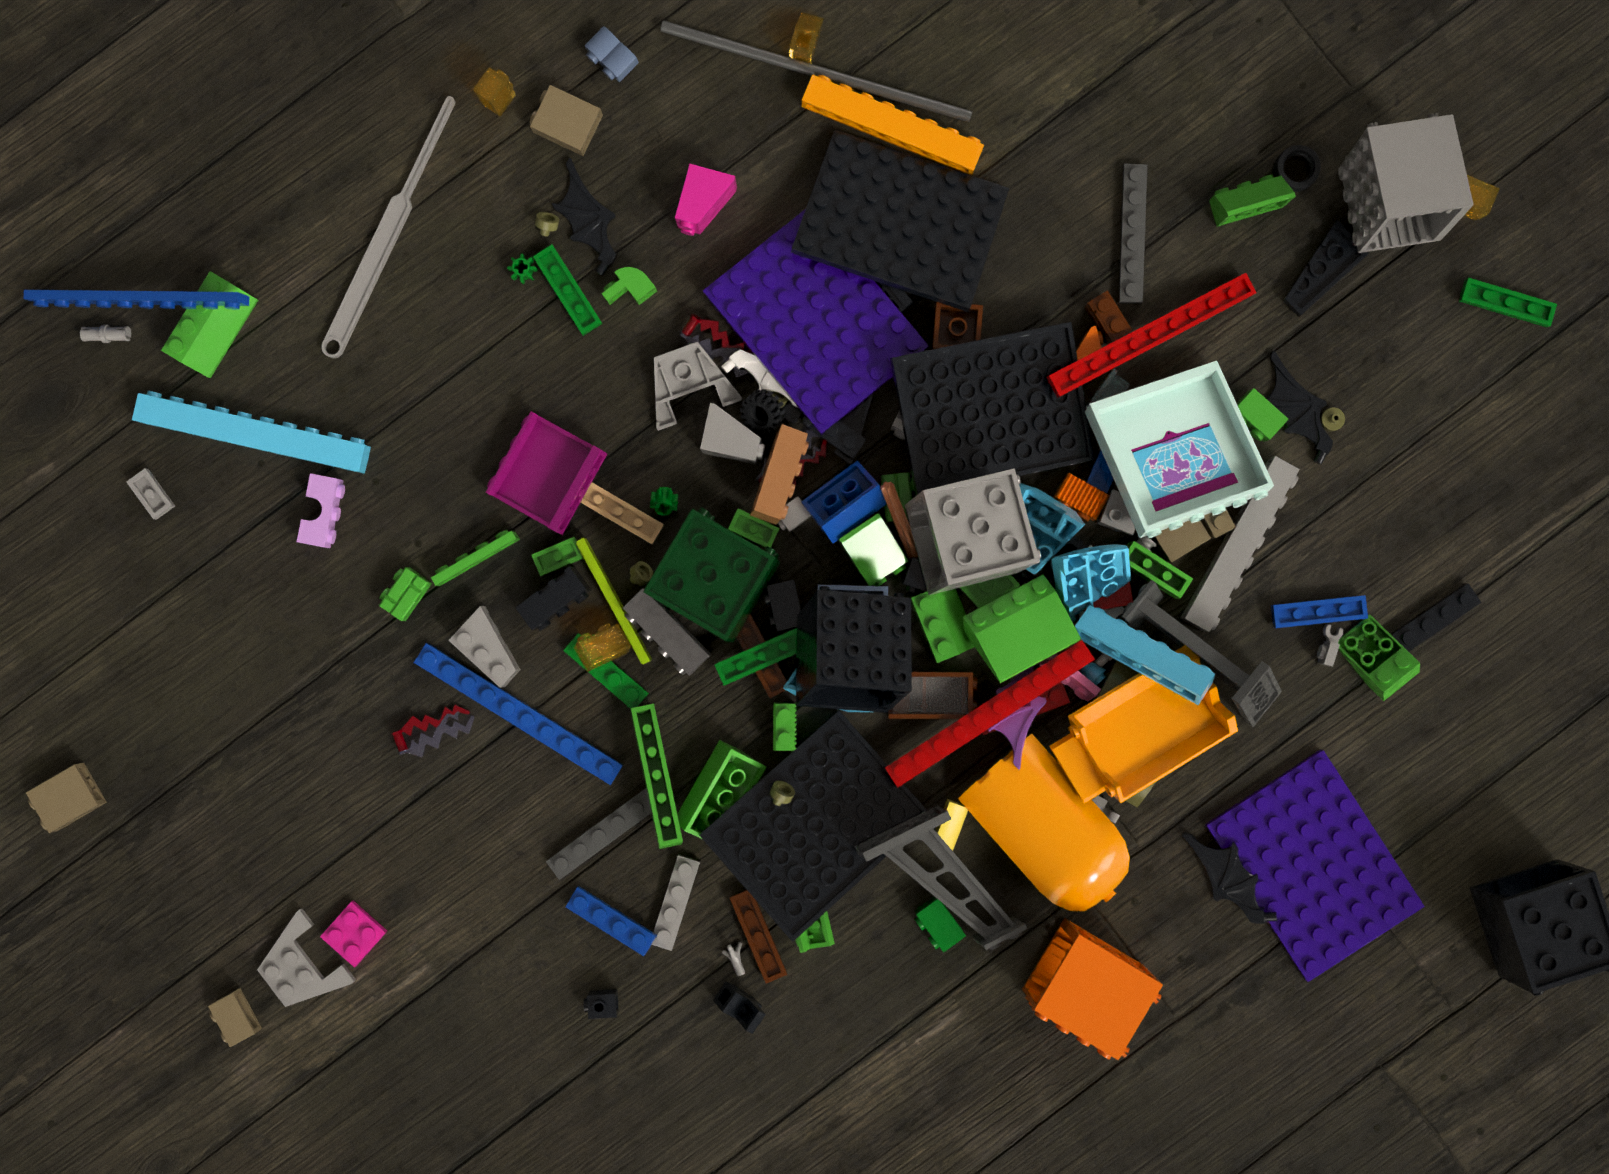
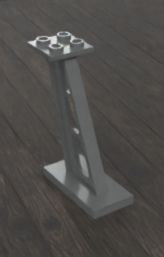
[1122,580,1282,727]
[854,806,1028,950]

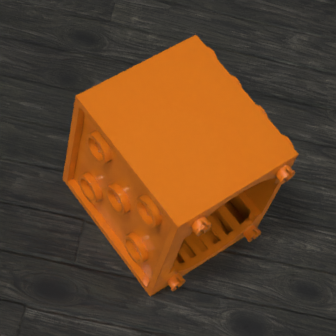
[1022,918,1163,1060]

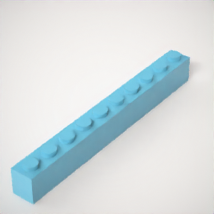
[132,391,371,474]

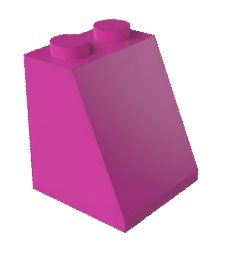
[675,164,737,236]

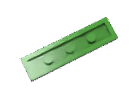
[431,530,520,586]

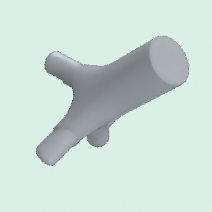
[722,942,745,976]

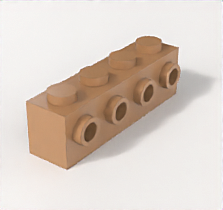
[750,424,809,525]

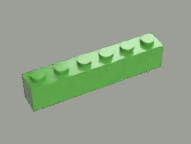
[630,704,683,849]

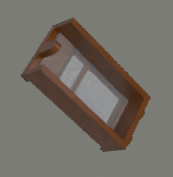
[888,671,977,719]

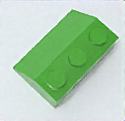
[1209,175,1296,227]
[911,589,974,663]

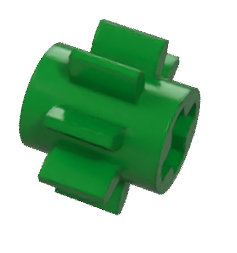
[507,254,538,284]
[650,487,678,515]

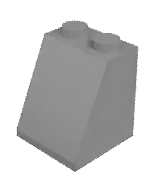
[700,403,765,465]

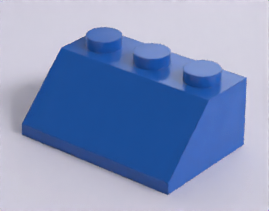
[801,460,886,543]

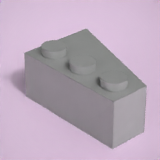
[449,606,521,688]

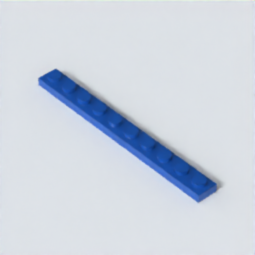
[23,290,250,310]
[414,643,623,785]

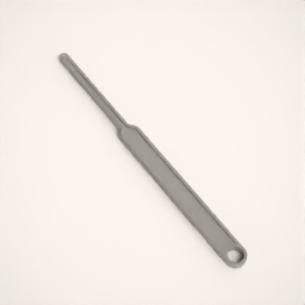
[322,96,455,358]

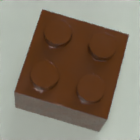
[931,302,983,350]

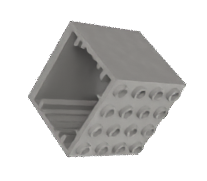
[1338,113,1474,253]
[904,468,1041,595]

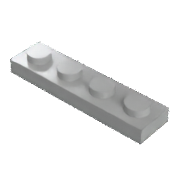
[652,854,700,951]

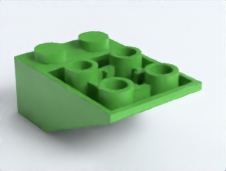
[1338,615,1420,701]

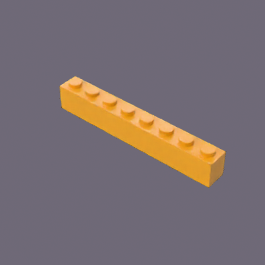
[802,75,984,176]

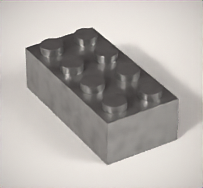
[623,588,712,675]

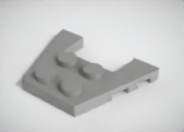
[654,341,742,431]
[257,908,356,1007]

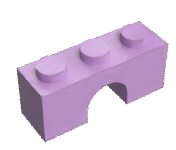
[297,473,345,548]

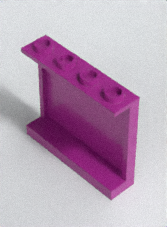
[486,411,607,535]

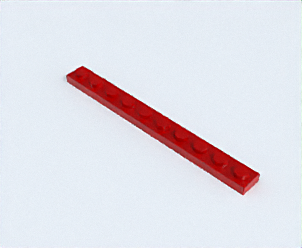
[1047,273,1256,398]
[885,640,1095,788]

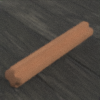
[880,482,918,559]

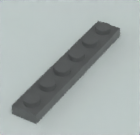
[1118,164,1147,304]
[546,788,651,880]

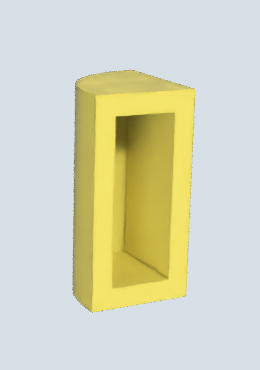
[935,799,968,851]

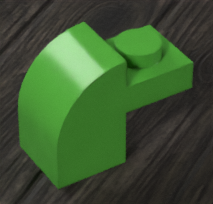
[602,267,657,305]

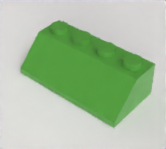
[161,271,258,378]
[677,740,767,839]

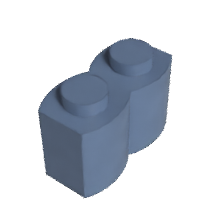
[585,26,639,83]

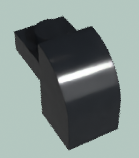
[713,981,766,1034]

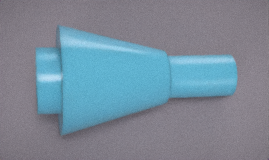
[1080,662,1106,686]

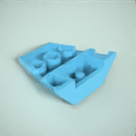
[1019,483,1085,574]
[1052,544,1131,622]

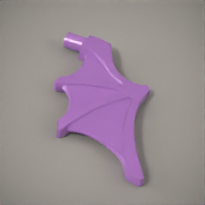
[988,664,1047,770]

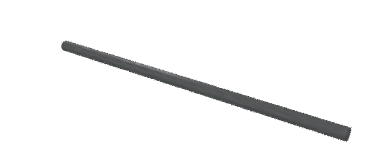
[661,20,973,122]

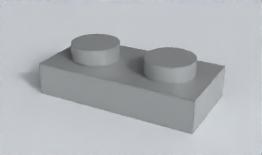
[127,468,175,520]

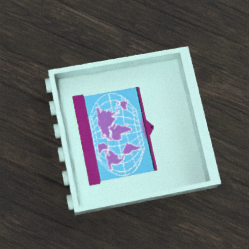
[1085,361,1274,538]

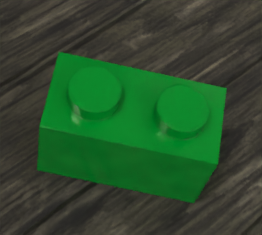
[914,896,966,953]

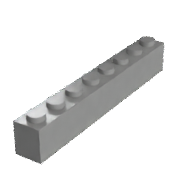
[1180,456,1300,632]

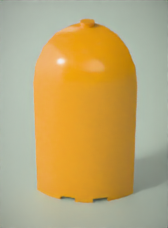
[958,734,1130,911]

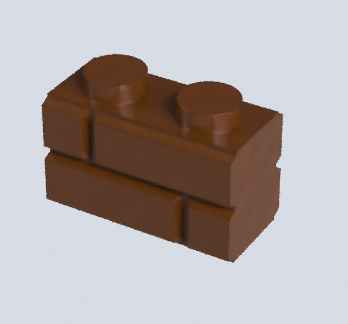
[1084,290,1132,345]

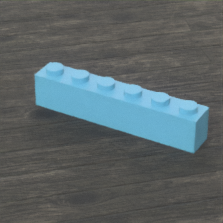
[1075,605,1215,705]

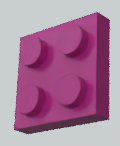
[320,901,387,968]

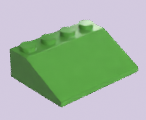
[963,575,1081,683]

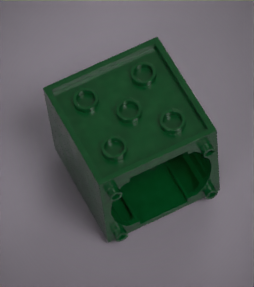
[643,507,781,642]

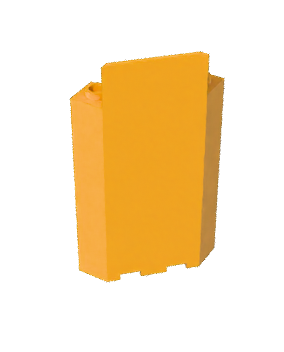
[1049,645,1238,804]

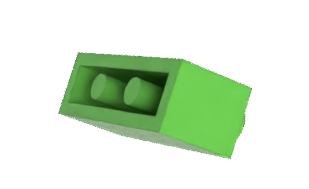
[1126,541,1193,599]

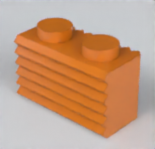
[1053,473,1109,522]

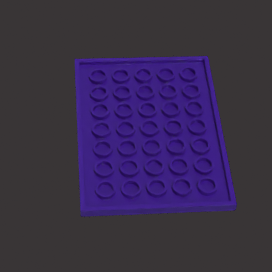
[703,209,929,435]
[1205,749,1425,982]

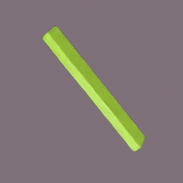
[576,538,652,665]

